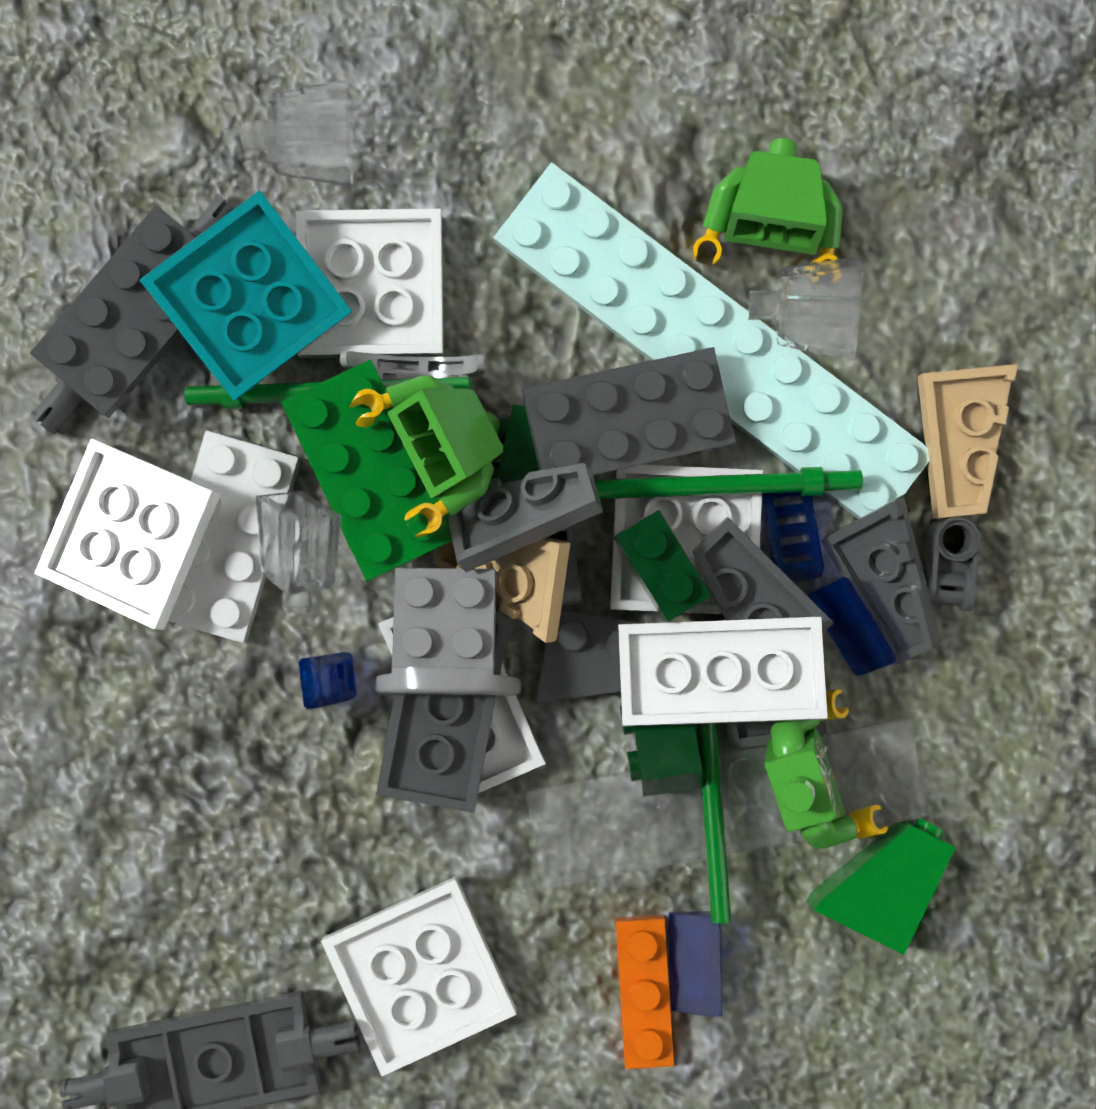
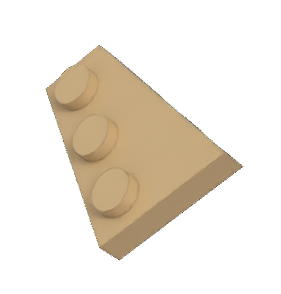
[917,364,1018,519]
[433,515,570,643]

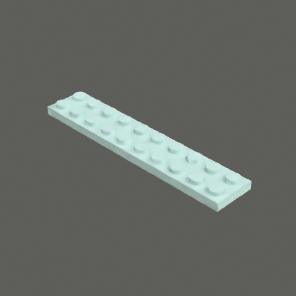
[493,162,929,519]

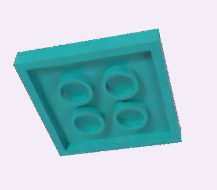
[140,190,352,401]

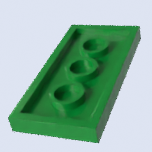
[281,359,453,582]

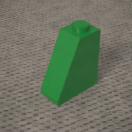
[806,817,956,955]

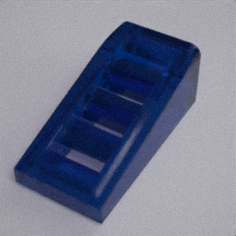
[762,492,825,582]
[298,652,357,710]

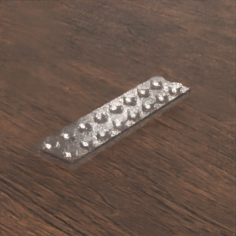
[525,718,929,889]

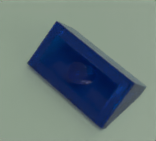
[808,576,897,676]
[669,911,722,1017]

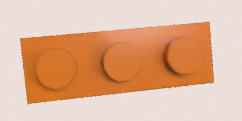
[615,915,674,1069]

